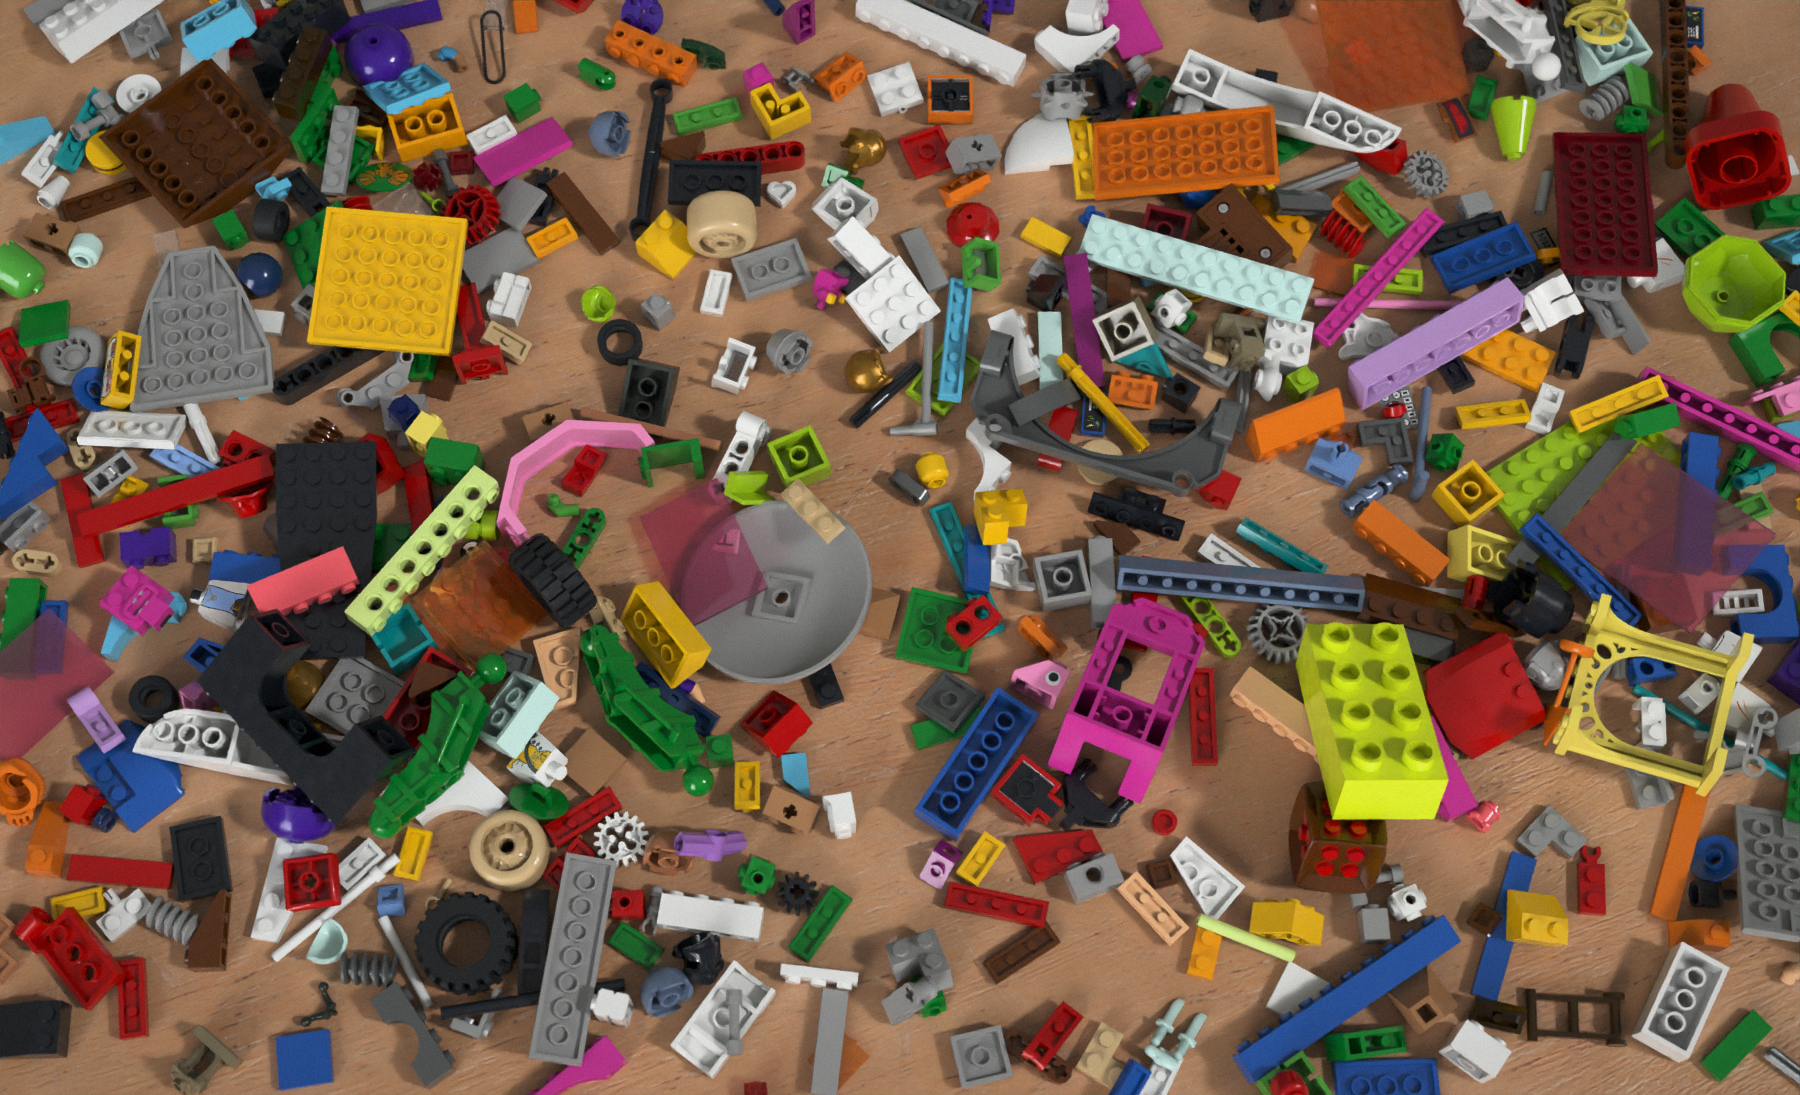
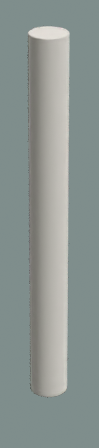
[378,915,434,1010]

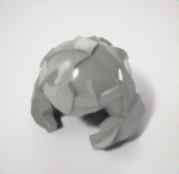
[1521,640,1570,691]

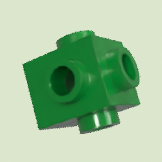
[1614,105,1650,133]
[1425,433,1465,472]
[737,853,776,896]

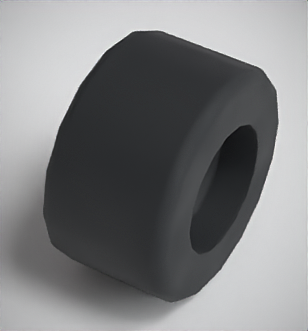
[253,198,290,242]
[129,675,180,724]

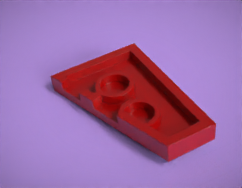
[1013,830,1103,885]

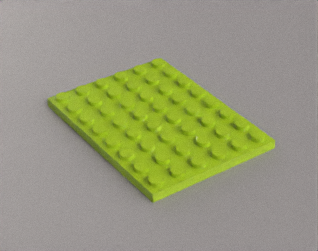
[1486,387,1681,592]

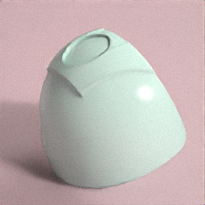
[305,918,348,964]

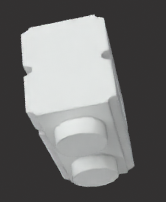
[486,272,532,328]
[590,988,634,1028]

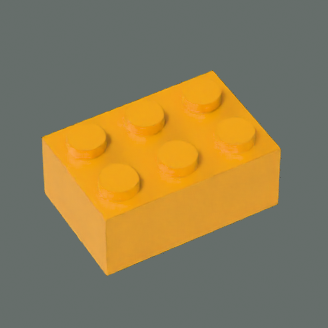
[387,93,468,163]

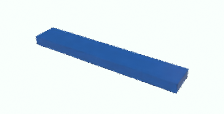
[1518,513,1643,627]
[1470,851,1537,1001]

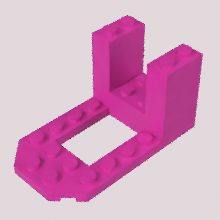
[1048,597,1205,804]

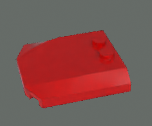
[1423,632,1547,759]

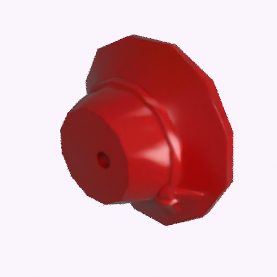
[947,202,1000,248]
[217,480,274,518]

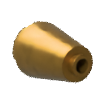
[286,659,325,709]

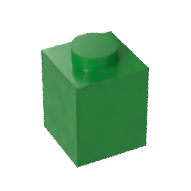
[504,82,541,124]
[212,209,250,251]
[706,734,735,769]

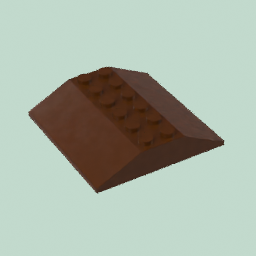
[99,58,293,229]

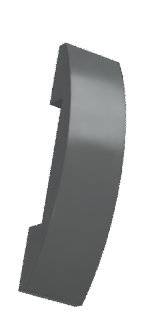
[1006,378,1083,428]

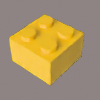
[1431,459,1505,528]

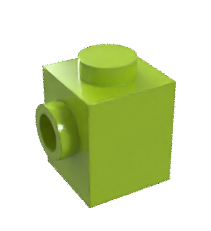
[1282,365,1319,404]

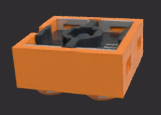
[927,75,974,124]

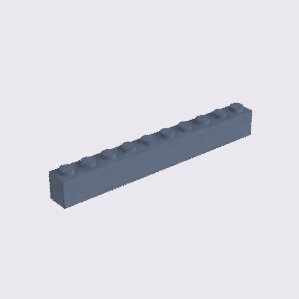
[1116,555,1366,612]

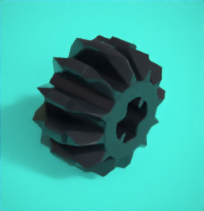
[776,872,819,916]

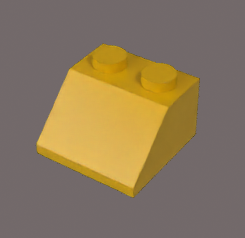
[635,210,697,280]
[1506,890,1568,947]

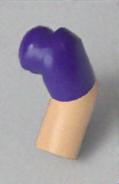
[678,678,706,704]

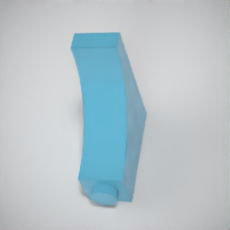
[101,591,187,662]

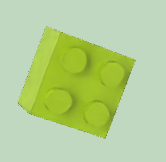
[767,425,831,489]

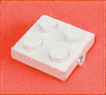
[867,62,924,117]

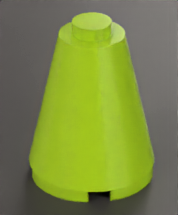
[1490,96,1537,161]

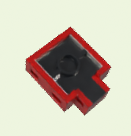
[990,753,1064,827]

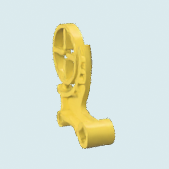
[1564,0,1629,45]

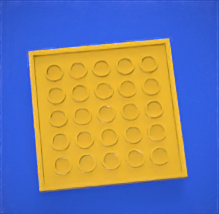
[307,207,468,356]

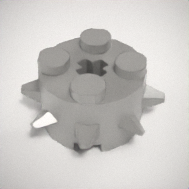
[1032,73,1094,120]

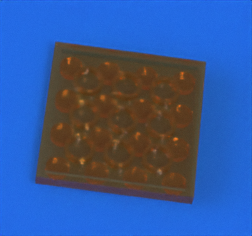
[411,539,548,672]

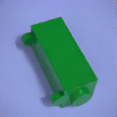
[1614,403,1681,440]

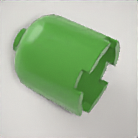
[0,239,46,299]

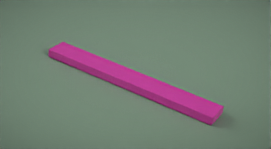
[1312,207,1445,349]

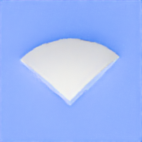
[1004,112,1074,175]

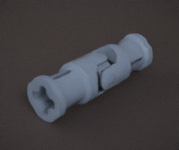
[1339,463,1409,518]

